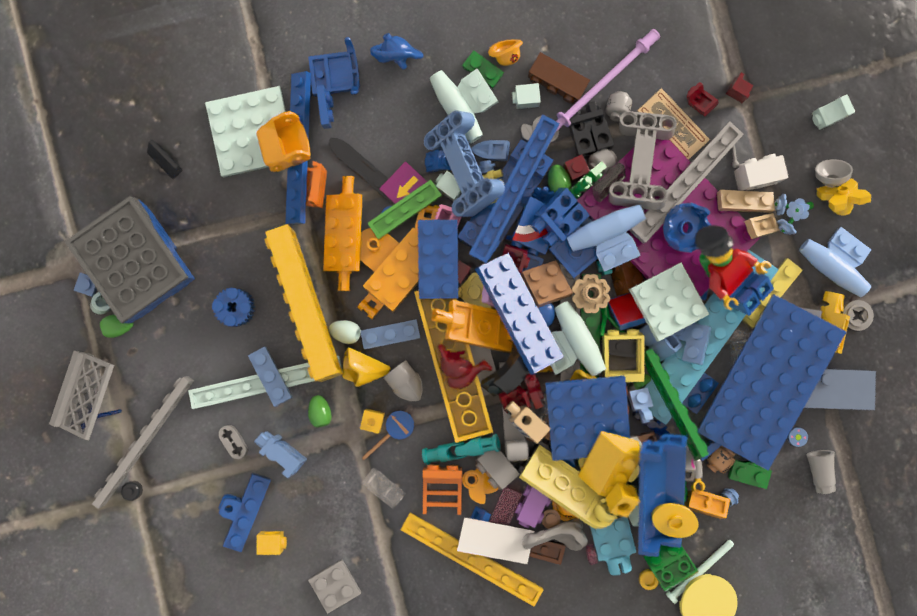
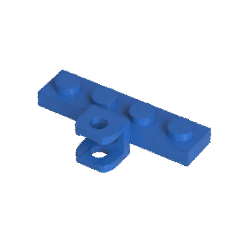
[218,473,271,552]

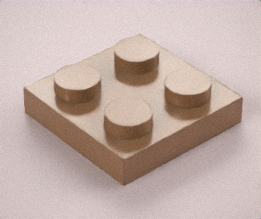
[521,260,573,308]

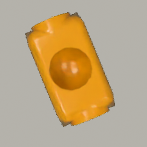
[256,111,310,172]

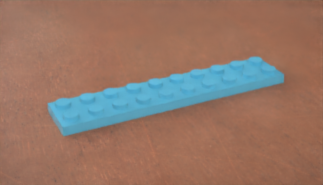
[645,250,779,425]

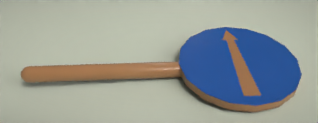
[362,411,414,460]

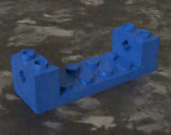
[458,139,554,260]

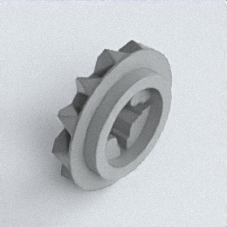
[842,300,874,331]

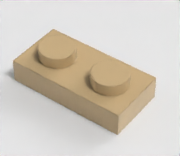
[744,213,780,239]

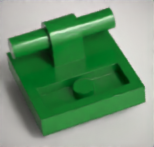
[643,545,698,592]

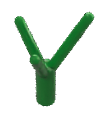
[600,304,624,338]

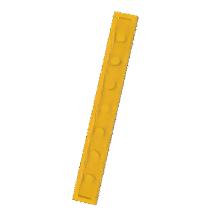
[400,512,543,607]

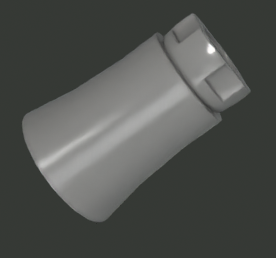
[806,450,836,494]

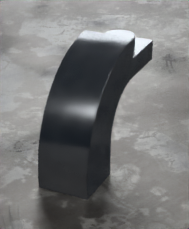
[481,342,530,397]

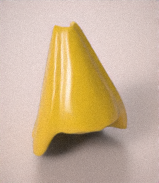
[342,348,391,387]

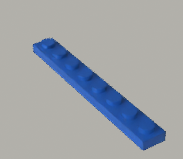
[285,71,311,225]
[469,114,560,263]

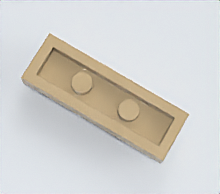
[717,190,775,213]

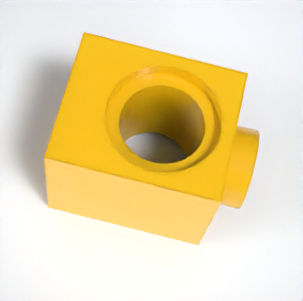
[360,408,385,434]
[606,482,640,517]
[257,531,287,555]

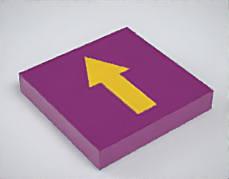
[379,161,427,204]

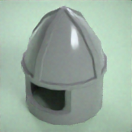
[384,360,423,401]

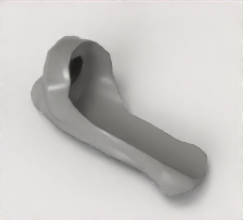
[522,518,588,551]

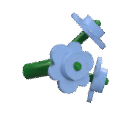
[774,194,814,235]

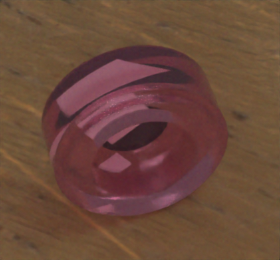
[585,544,598,565]

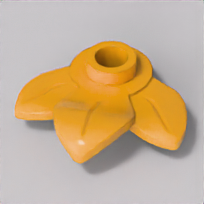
[462,468,498,504]

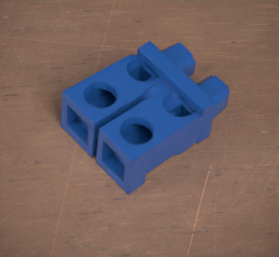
[530,188,590,246]

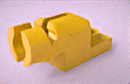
[820,291,850,354]

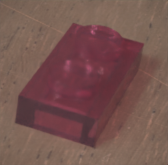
[489,487,522,526]

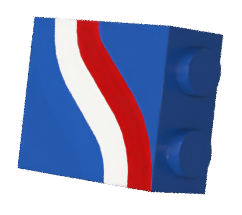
[506,196,549,256]

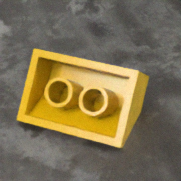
[578,431,640,497]

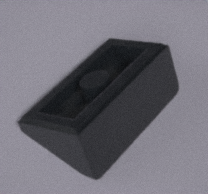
[147,140,183,179]

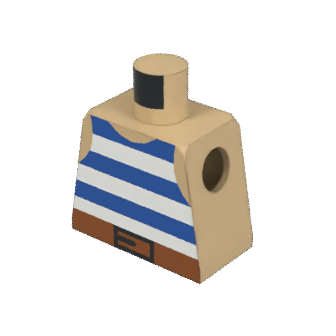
[505,401,550,443]

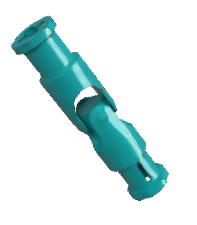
[422,434,501,465]

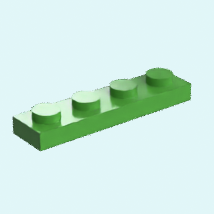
[367,180,442,239]

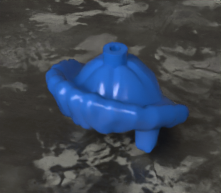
[370,33,424,70]

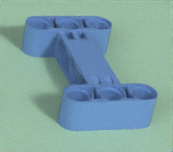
[424,110,505,217]

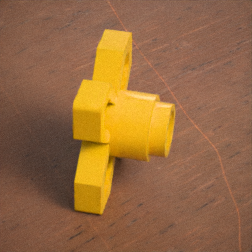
[817,178,871,216]

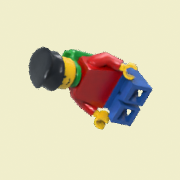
[694,225,774,316]

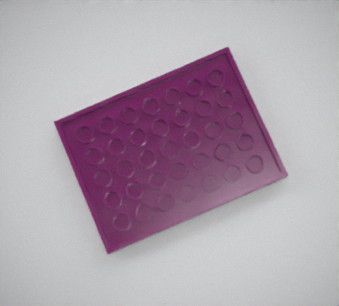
[577,139,761,297]

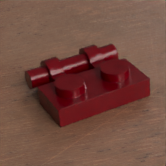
[524,373,544,409]

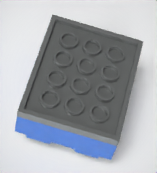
[64,196,195,324]

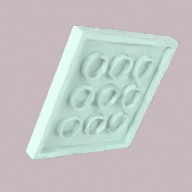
[205,86,286,177]

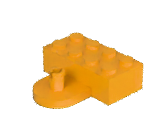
[360,228,419,313]

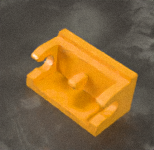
[684,489,730,519]

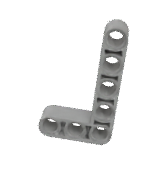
[499,362,528,461]

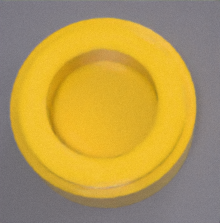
[639,569,659,590]

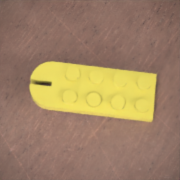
[519,445,618,529]

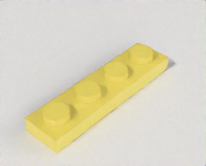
[742,258,803,329]

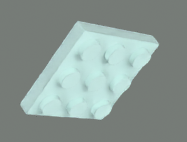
[629,263,709,342]

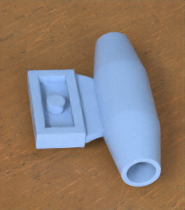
[567,204,646,272]
[799,227,871,297]

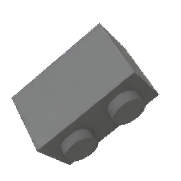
[475,450,520,490]

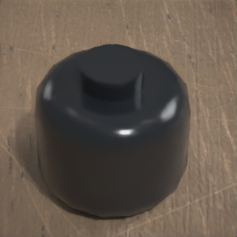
[121,481,143,501]

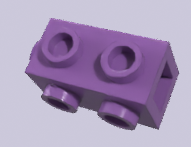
[515,484,551,528]

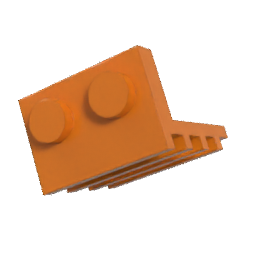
[306,161,327,208]
[423,465,462,515]

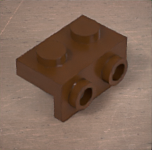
[611,261,644,296]

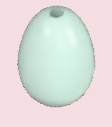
[329,320,361,344]

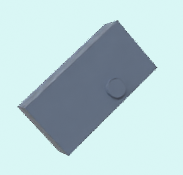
[804,369,876,410]

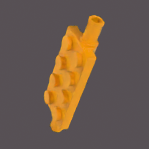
[323,176,362,291]
[431,300,513,353]

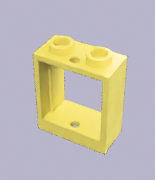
[602,329,644,382]

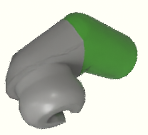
[627,374,651,392]

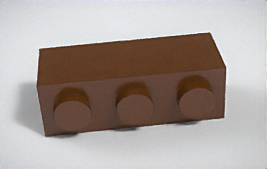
[528,52,590,104]

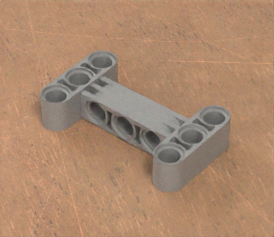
[609,111,677,210]

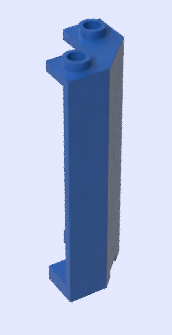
[638,434,687,557]

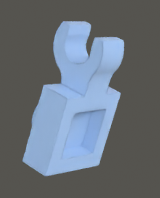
[628,388,653,424]

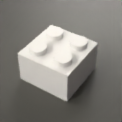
[734,154,788,191]

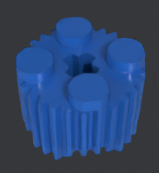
[212,288,255,327]

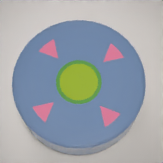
[787,427,808,447]

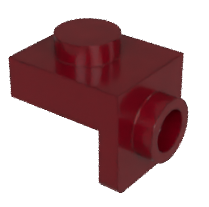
[687,82,719,117]
[502,244,530,273]
[498,385,532,413]

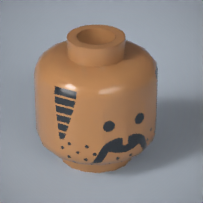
[706,446,735,473]

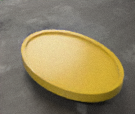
[651,503,699,538]

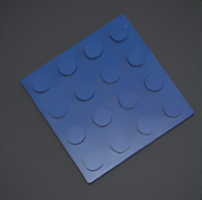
[545,376,630,461]

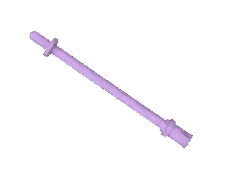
[556,29,660,131]

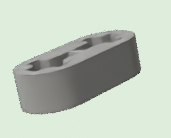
[219,425,248,459]

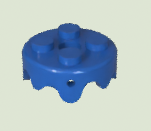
[663,203,711,253]

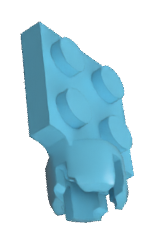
[590,517,637,576]

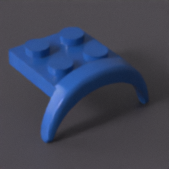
[308,37,360,96]

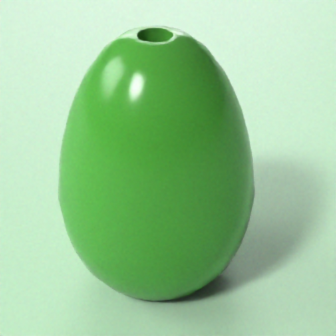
[548,164,571,193]
[100,314,134,338]
[308,395,332,427]

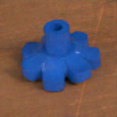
[531,186,555,204]

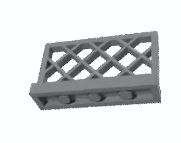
[49,351,114,440]

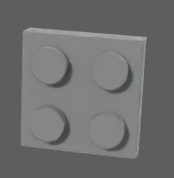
[308,559,361,614]

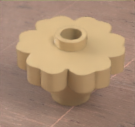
[571,274,610,313]

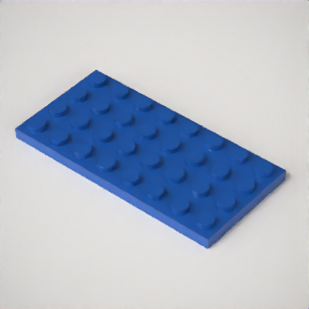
[698,294,846,470]

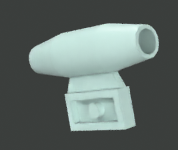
[430,69,499,143]
[550,301,606,377]

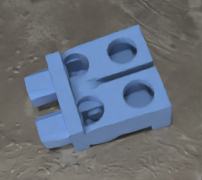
[254,431,307,478]

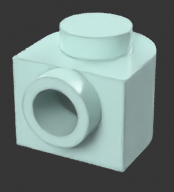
[90,292,111,315]

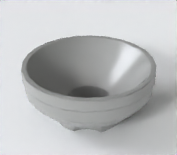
[815,159,853,188]

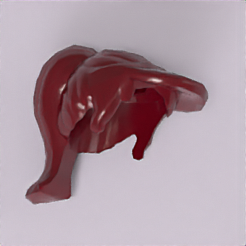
[438,344,492,390]

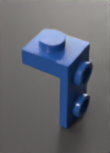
[425,149,452,173]

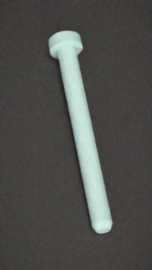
[665,540,734,604]

